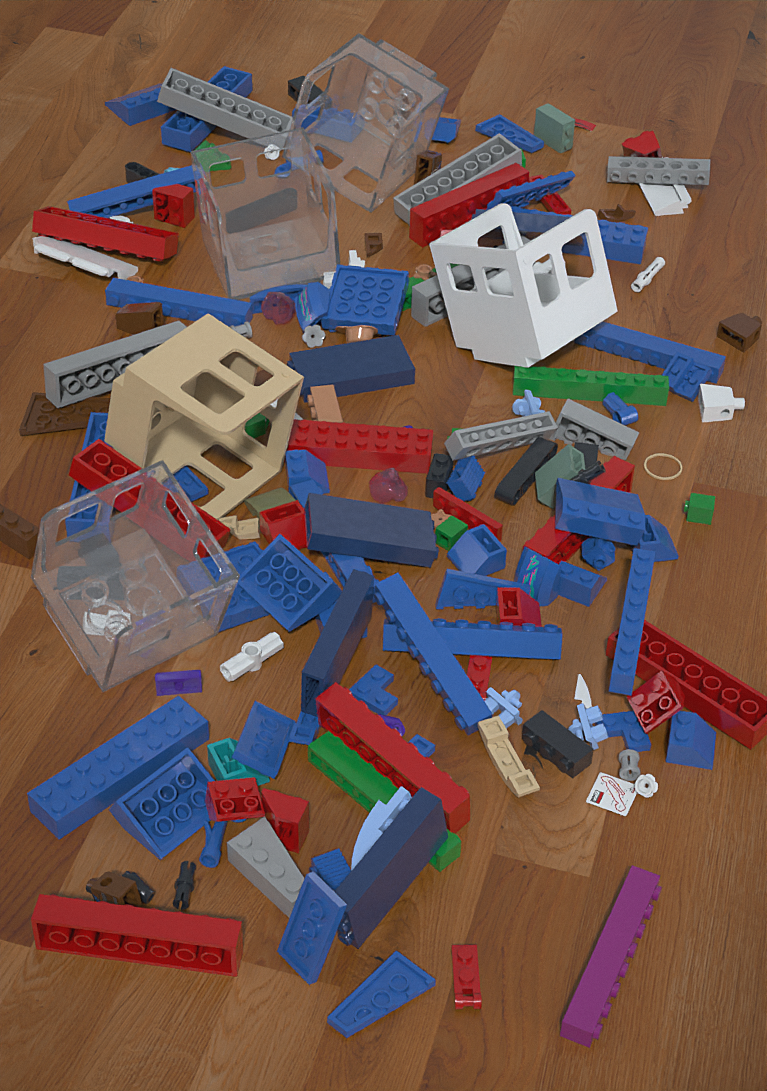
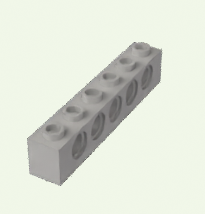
[607,156,710,185]
[444,411,558,460]

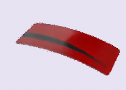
[573,118,596,131]

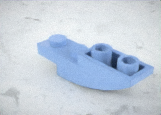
[351,786,412,871]

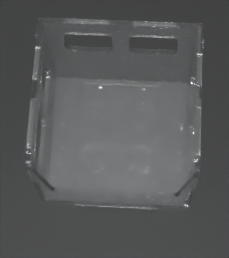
[282,33,449,213]
[191,127,340,301]
[31,460,240,692]

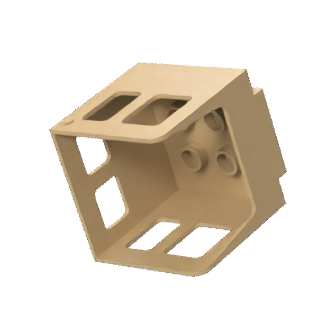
[104,313,304,520]

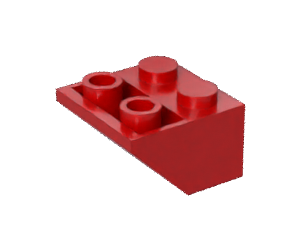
[622,130,662,158]
[152,184,195,228]
[259,500,307,550]
[496,588,542,627]
[627,670,685,734]
[205,777,265,822]
[261,788,309,854]

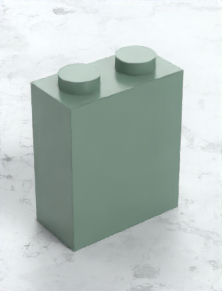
[534,103,575,154]
[535,444,585,509]

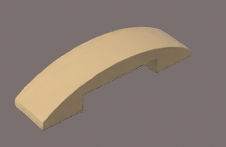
[477,715,540,797]

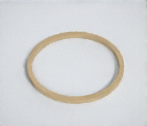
[644,453,682,480]

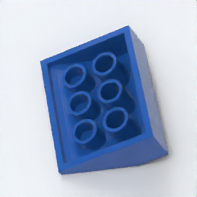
[105,83,177,126]
[555,478,645,546]
[235,534,342,632]
[109,747,215,860]

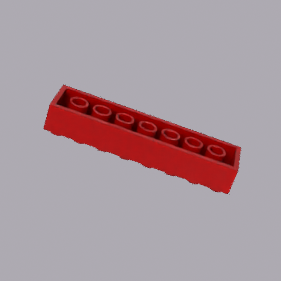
[409,163,530,248]
[32,206,179,261]
[283,419,434,474]
[68,439,231,561]
[523,456,635,564]
[606,620,767,750]
[315,682,470,834]
[31,894,243,977]

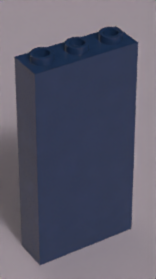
[472,209,586,247]
[287,335,415,403]
[304,493,439,567]
[301,569,374,717]
[335,787,448,949]

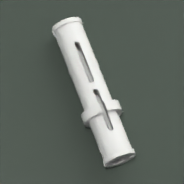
[631,257,665,292]

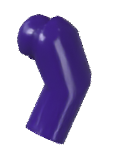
[378,714,405,736]

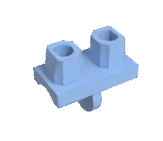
[512,390,545,417]
[484,687,523,729]
[568,703,609,750]

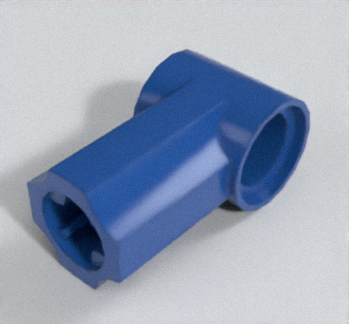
[603,392,638,425]

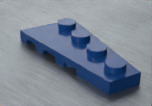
[327,951,436,1038]

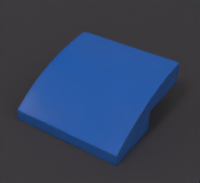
[662,352,712,402]

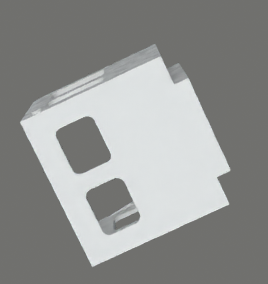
[429,203,618,368]

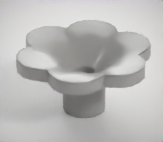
[302,325,325,348]

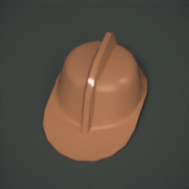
[335,325,378,343]

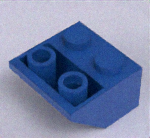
[630,515,679,562]
[447,524,507,576]

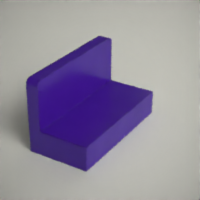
[155,670,202,696]

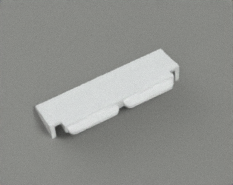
[638,157,692,216]
[33,235,138,280]

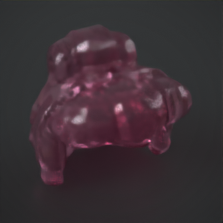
[261,292,295,325]
[369,468,408,504]

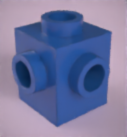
[582,536,615,571]

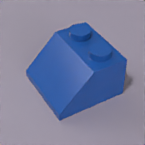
[285,450,330,494]
[558,561,607,607]
[666,711,716,770]

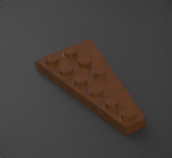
[19,392,111,436]

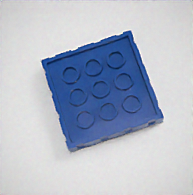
[321,264,410,335]
[179,541,270,632]

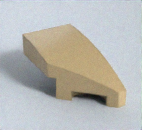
[219,515,260,539]

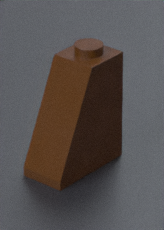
[115,302,164,335]

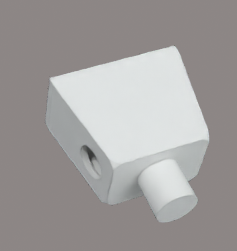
[698,384,745,422]

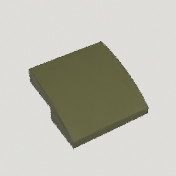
[244,487,296,520]

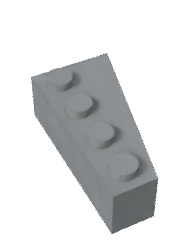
[548,399,639,460]
[227,817,304,918]

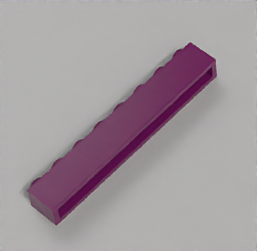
[560,865,662,1048]

